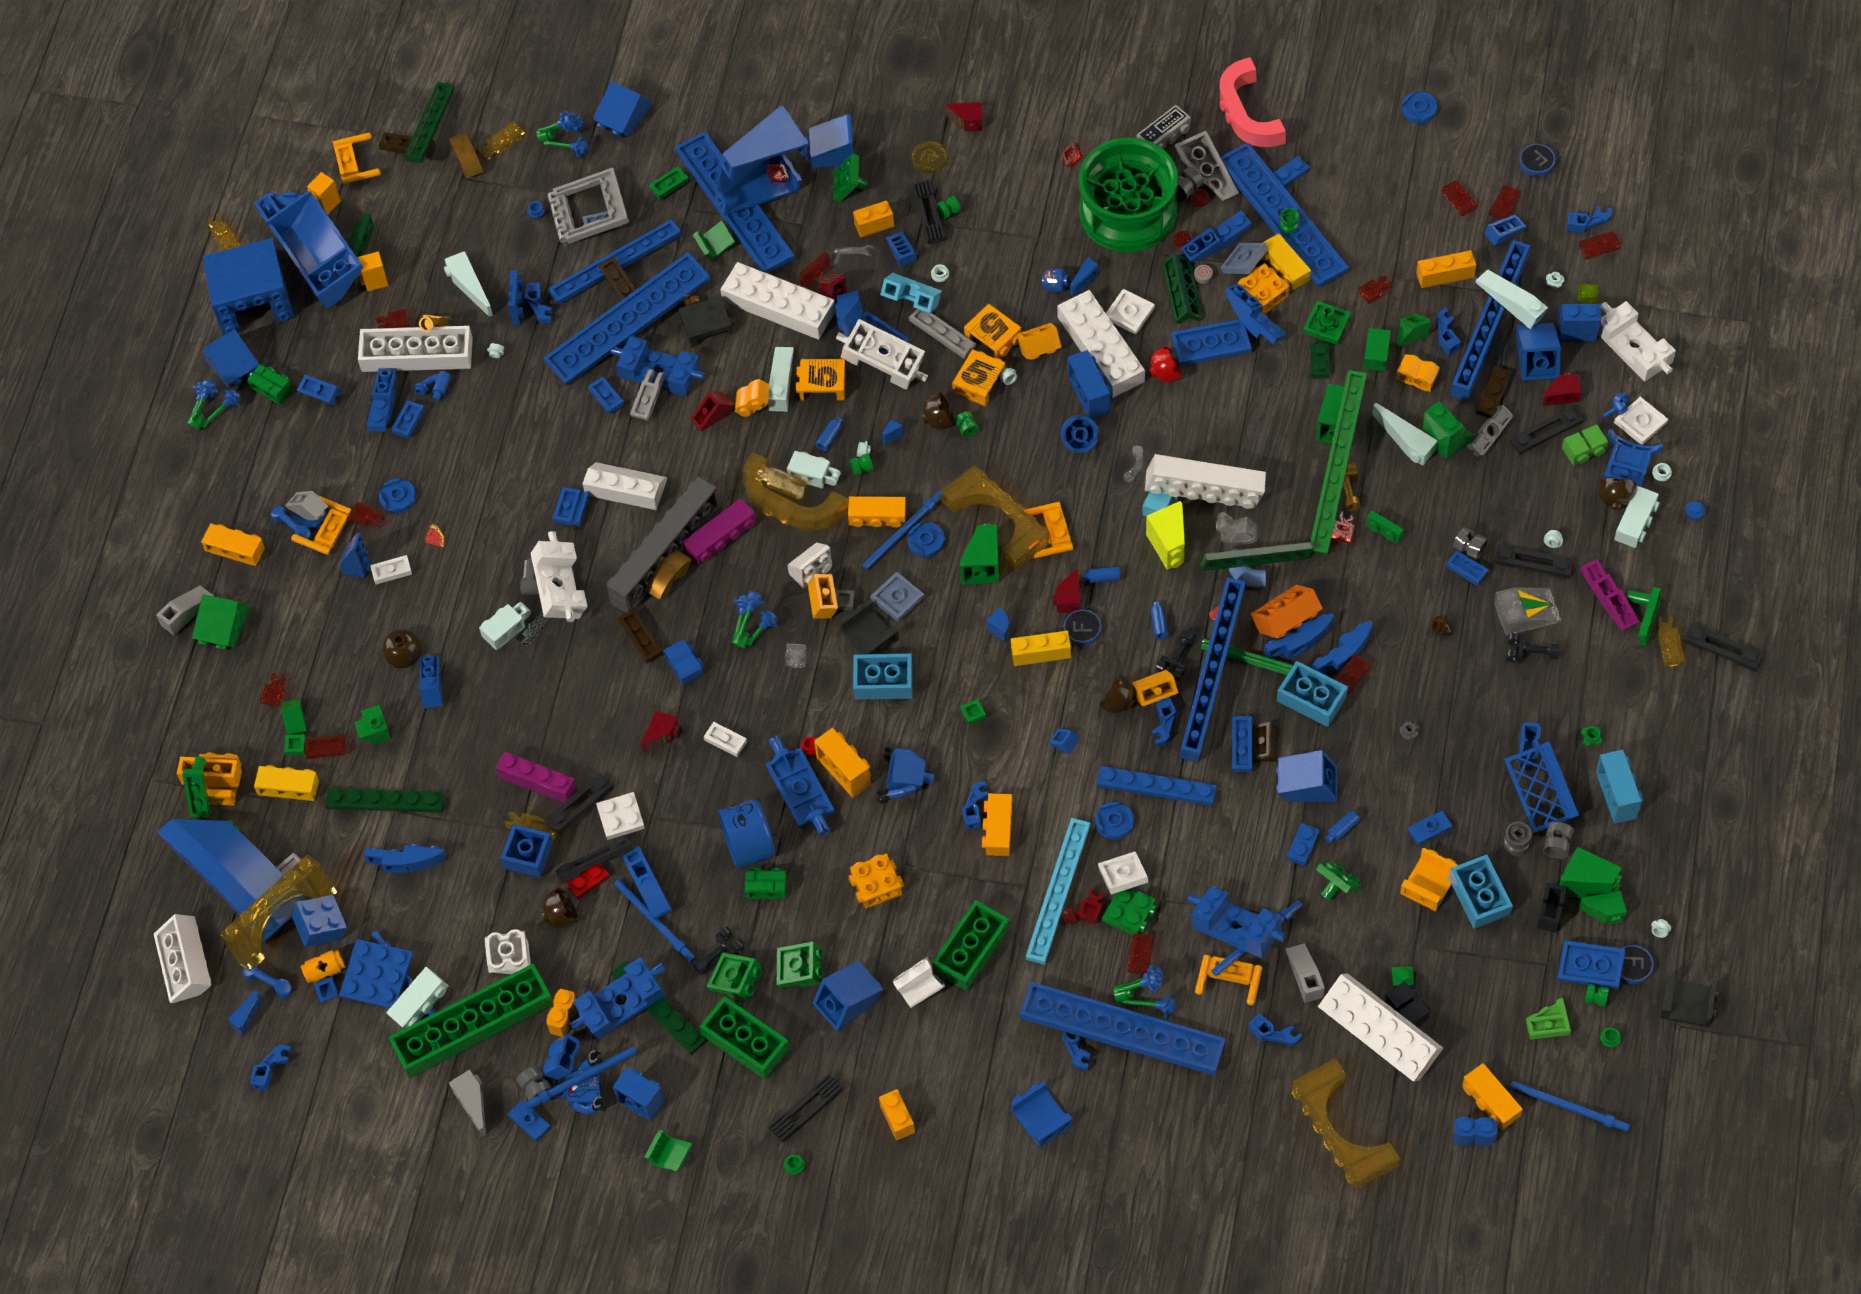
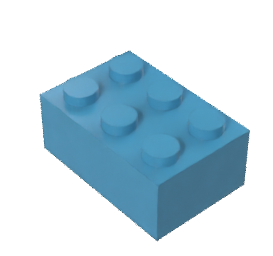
[853,654,913,700]
[1277,661,1348,727]
[1596,750,1643,824]
[1448,854,1513,929]

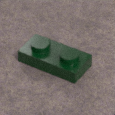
[1310,343,1330,378]

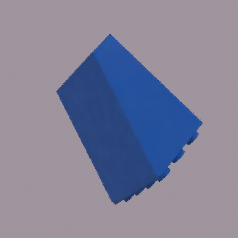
[714,106,809,215]
[202,238,294,336]

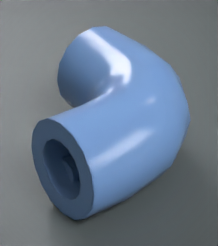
[1229,549,1266,589]

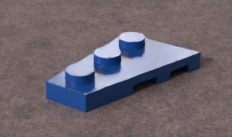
[508,270,523,326]

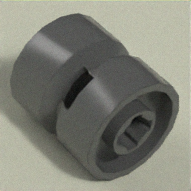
[1176,167,1204,201]
[1453,526,1488,561]
[1503,822,1532,857]
[1543,822,1574,859]
[516,1066,552,1100]

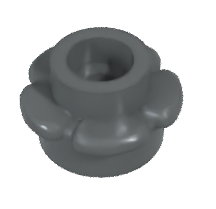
[1400,722,1419,740]

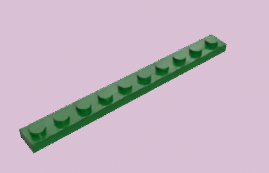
[1310,370,1367,555]

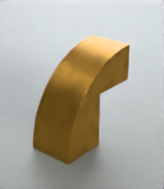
[449,133,483,178]
[645,550,692,600]

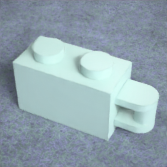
[787,451,841,489]
[479,602,531,651]

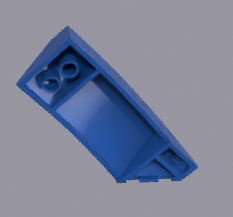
[254,192,363,309]

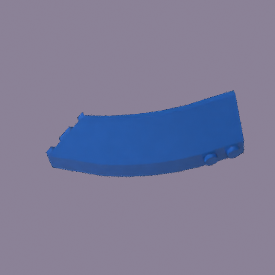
[157,819,306,943]

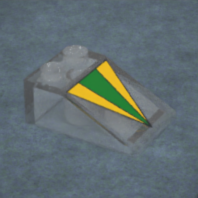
[1494,588,1562,636]

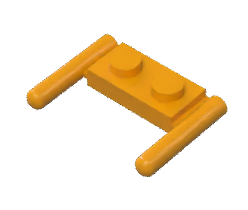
[333,133,381,184]
[291,495,352,555]
[1020,502,1073,559]
[1195,955,1263,1006]

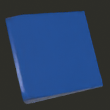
[882,420,904,445]
[1049,728,1079,754]
[313,976,339,1003]

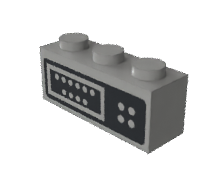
[1137,105,1191,149]

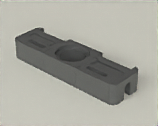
[1467,405,1513,457]

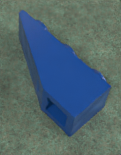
[835,290,864,336]
[340,533,371,578]
[420,655,443,708]

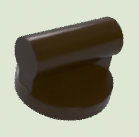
[1432,616,1453,636]

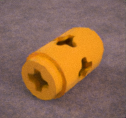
[301,950,346,984]

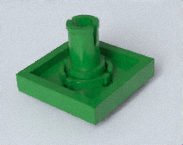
[832,153,868,202]
[1303,301,1351,345]
[1315,861,1363,900]

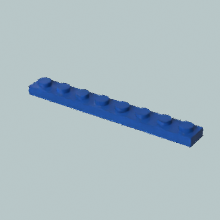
[549,219,681,305]

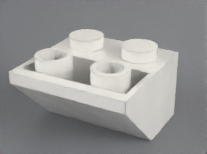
[788,542,832,589]

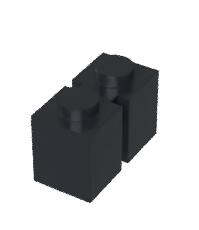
[1537,883,1567,933]
[1384,981,1430,1027]

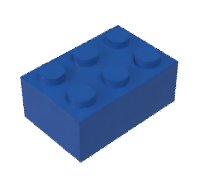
[1067,350,1112,420]

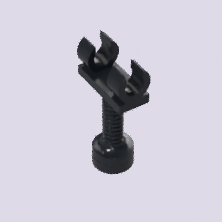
[1156,630,1196,681]
[1506,633,1559,663]
[692,927,745,975]

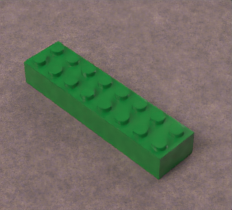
[388,964,554,1079]

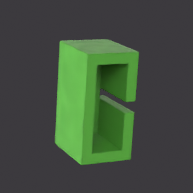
[1562,424,1608,465]

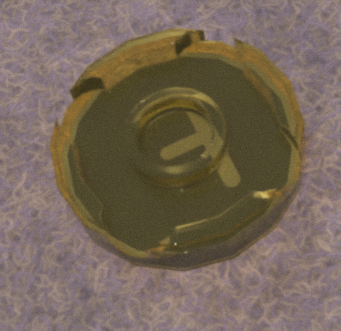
[911,141,947,174]

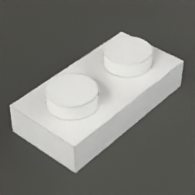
[370,555,412,584]
[704,722,747,757]

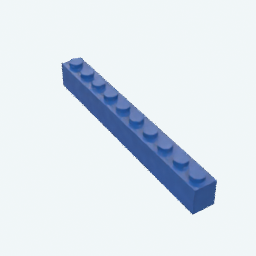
[1450,240,1530,402]
[1179,577,1246,762]

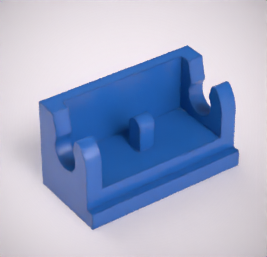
[297,375,342,406]

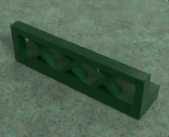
[348,213,374,285]
[1162,253,1203,324]

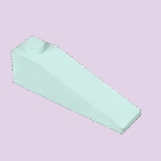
[444,251,493,317]
[1475,270,1548,329]
[768,347,794,412]
[1372,403,1437,466]

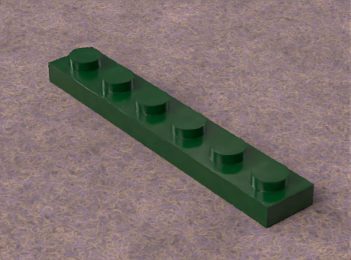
[404,82,455,164]
[1200,542,1313,571]
[325,788,444,813]
[611,960,706,1055]

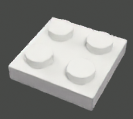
[1106,289,1155,335]
[1614,397,1668,445]
[596,792,645,840]
[1098,852,1148,894]

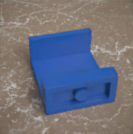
[1011,1081,1073,1148]

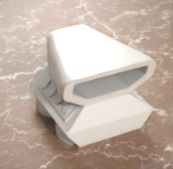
[485,929,531,974]
[893,957,945,1008]

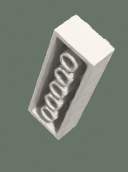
[720,262,836,340]
[1057,290,1145,398]
[358,326,473,372]
[1145,454,1266,509]
[1318,974,1443,1082]

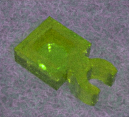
[1578,283,1598,304]

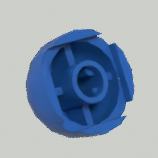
[1060,415,1098,453]

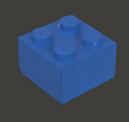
[500,824,553,878]
[291,895,347,948]
[613,1067,664,1122]

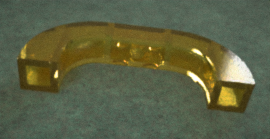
[743,452,849,531]

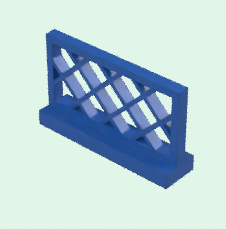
[1504,742,1579,833]

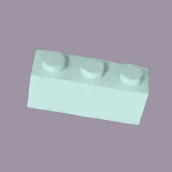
[1614,486,1660,548]
[386,967,449,1029]

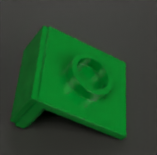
[693,221,735,260]
[644,1130,693,1172]

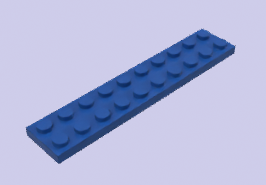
[675,132,795,274]
[1220,143,1349,288]
[544,252,711,386]
[1019,982,1226,1075]

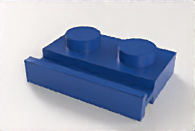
[553,487,590,527]

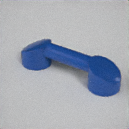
[271,506,312,540]
[243,963,292,998]

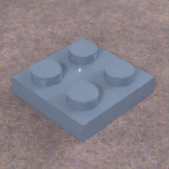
[1220,243,1268,274]
[870,572,924,622]

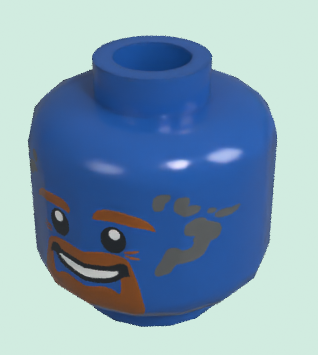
[1042,268,1070,292]

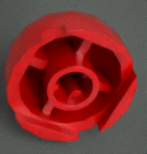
[1149,345,1183,383]

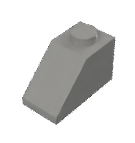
[285,491,328,521]

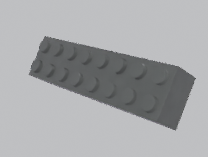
[607,477,720,613]

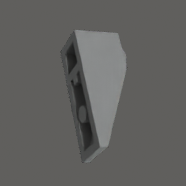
[449,1070,486,1137]

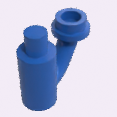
[414,371,451,401]

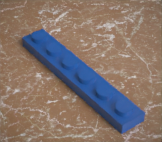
[1097,766,1216,806]

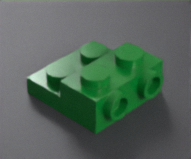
[1102,889,1157,938]
[776,941,823,988]
[707,953,762,1001]

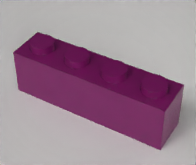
[682,498,756,566]
[496,752,577,803]

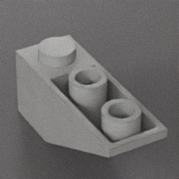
[156,586,213,636]
[1285,943,1325,1003]

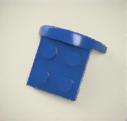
[1604,429,1664,487]

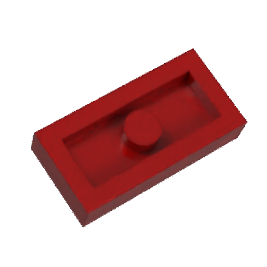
[566,863,610,900]

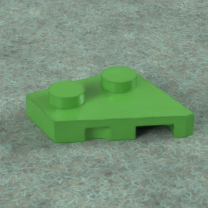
[1526,998,1571,1040]

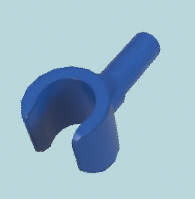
[1602,401,1628,418]

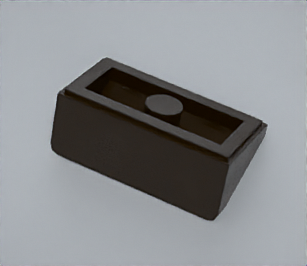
[1253,721,1277,762]

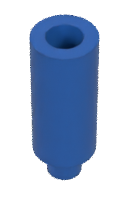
[815,417,843,451]
[1082,566,1120,583]
[1151,601,1169,640]
[1325,811,1360,844]

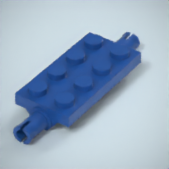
[766,736,835,836]

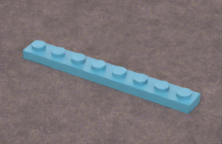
[1026,818,1090,965]

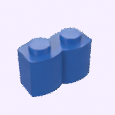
[663,640,704,685]
[1518,722,1541,769]
[543,1034,580,1081]
[1453,1117,1497,1146]

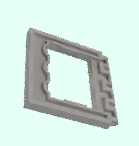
[548,168,629,244]

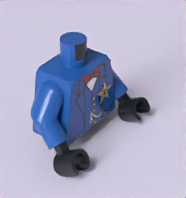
[877,746,934,804]
[556,1050,607,1115]

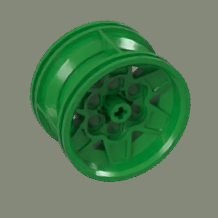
[1079,137,1178,253]

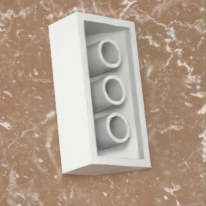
[583,462,667,510]
[154,914,211,1003]

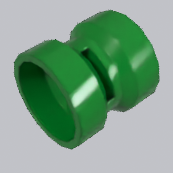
[937,196,961,219]
[1280,208,1299,234]
[955,411,979,437]
[850,453,874,477]
[1585,983,1609,1007]

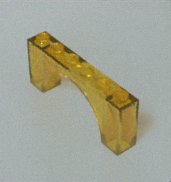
[940,466,1050,570]
[220,854,337,972]
[1291,1058,1400,1189]

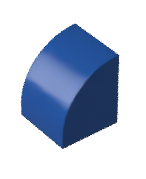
[987,608,1009,642]

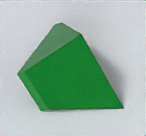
[1395,313,1430,349]

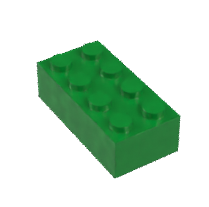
[932,900,1010,991]
[699,996,790,1080]

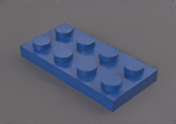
[1171,319,1251,367]

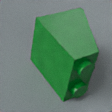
[1316,384,1355,448]
[1422,402,1475,460]
[960,524,999,585]
[192,594,250,650]
[1559,847,1623,899]

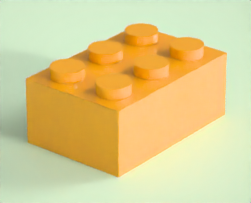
[814,727,871,798]

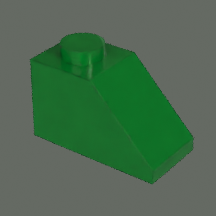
[1579,891,1627,924]

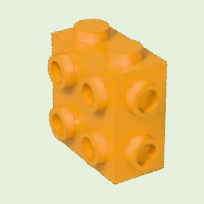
[1238,263,1289,314]
[848,854,904,909]

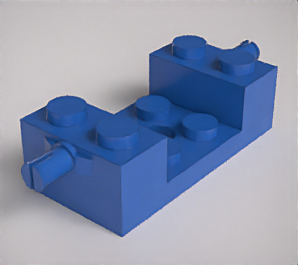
[610,336,705,397]
[1187,886,1286,958]
[570,957,666,1040]

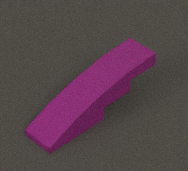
[1580,559,1639,631]

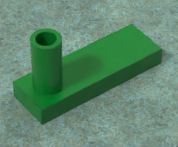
[1627,587,1662,647]
[182,756,211,818]

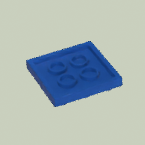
[339,939,414,1009]

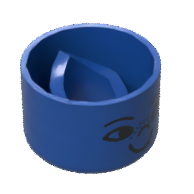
[718,799,775,870]

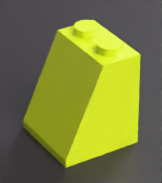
[1146,501,1185,570]

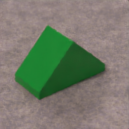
[281,698,307,735]

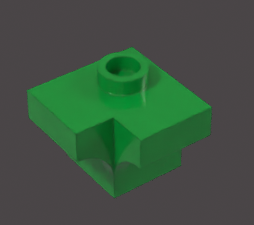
[354,705,391,745]

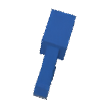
[1566,207,1612,233]
[524,283,552,323]
[1436,308,1461,356]
[1152,697,1176,747]
[962,781,988,831]
[1248,1014,1303,1047]
[1062,1031,1090,1071]
[250,1045,292,1091]

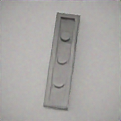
[909,309,977,359]

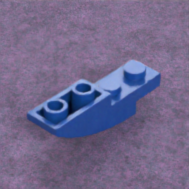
[1181,211,1252,262]
[1225,283,1287,344]
[366,369,397,432]
[1264,613,1334,660]
[1312,620,1373,674]
[364,844,446,873]
[622,846,672,919]

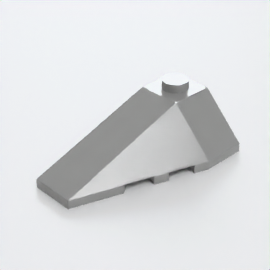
[1174,131,1239,201]

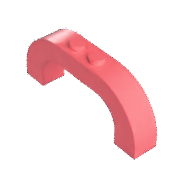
[1219,57,1286,147]

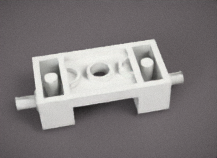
[1598,301,1676,382]
[836,319,928,390]
[531,531,587,622]

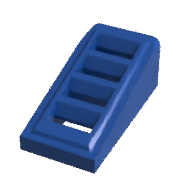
[1485,214,1526,246]
[886,232,916,267]
[1070,258,1098,297]
[228,990,262,1035]

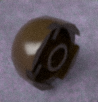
[921,392,955,430]
[1599,478,1637,510]
[383,629,422,668]
[1098,674,1135,713]
[541,887,578,928]

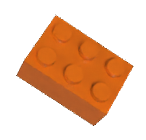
[1250,585,1323,638]

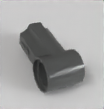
[520,558,539,595]

